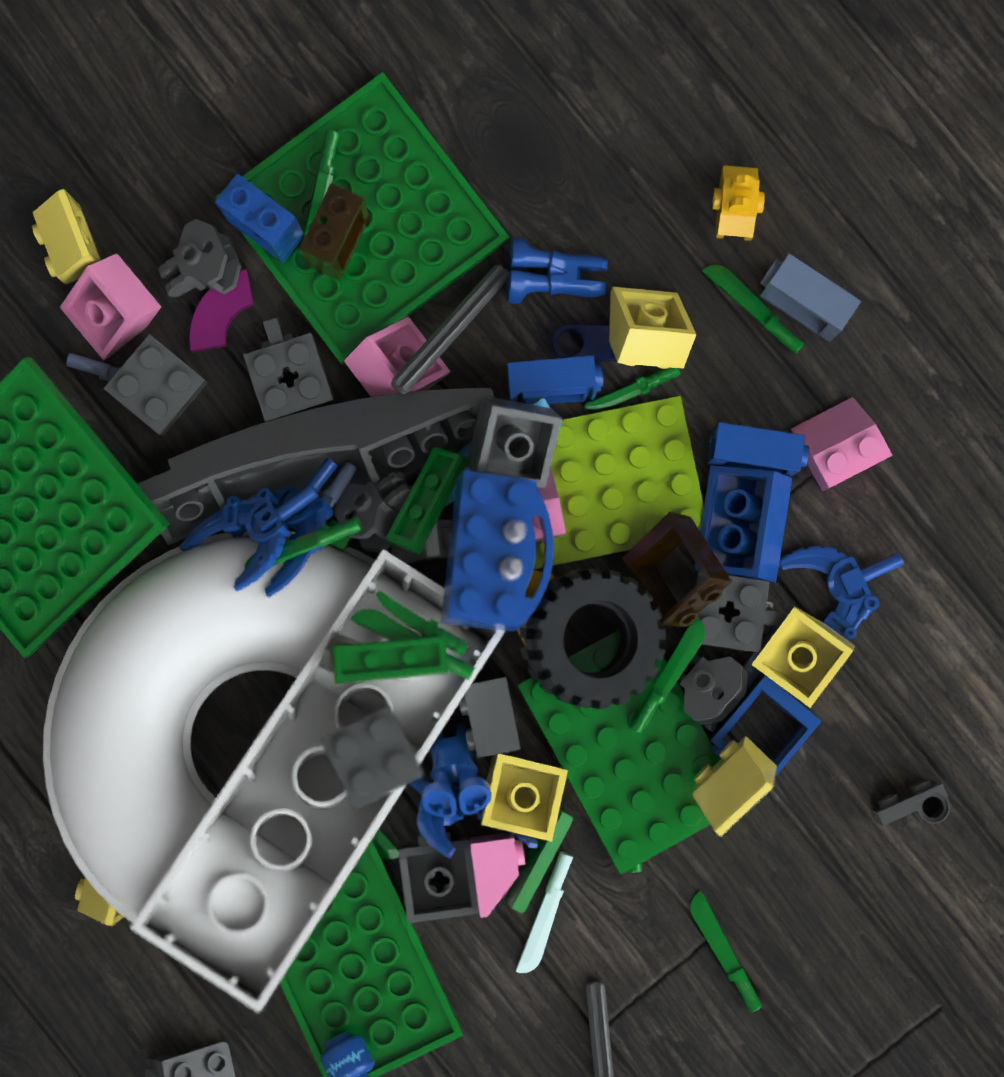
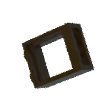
[300,183,370,281]
[623,511,732,628]

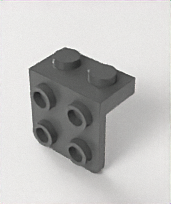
[145,1041,235,1077]

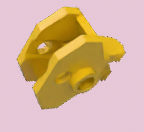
[712,165,765,241]

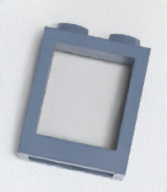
[760,253,861,343]

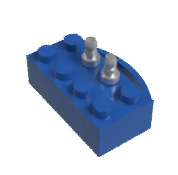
[441,470,554,632]

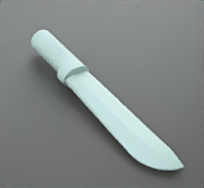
[516,851,573,973]

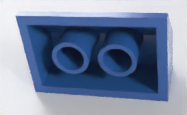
[694,465,792,583]

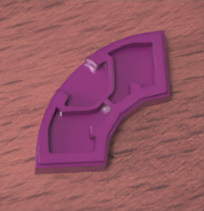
[190,269,255,353]

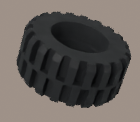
[520,569,666,709]

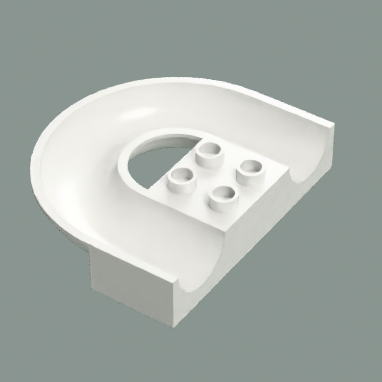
[43,531,505,1012]

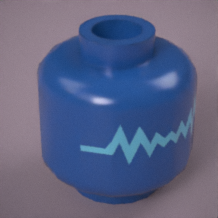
[320,1031,374,1077]

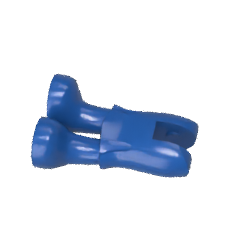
[507,237,608,304]
[422,723,492,818]

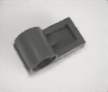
[871,779,950,826]

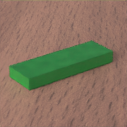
[385,446,467,554]
[332,636,448,684]
[504,808,573,914]

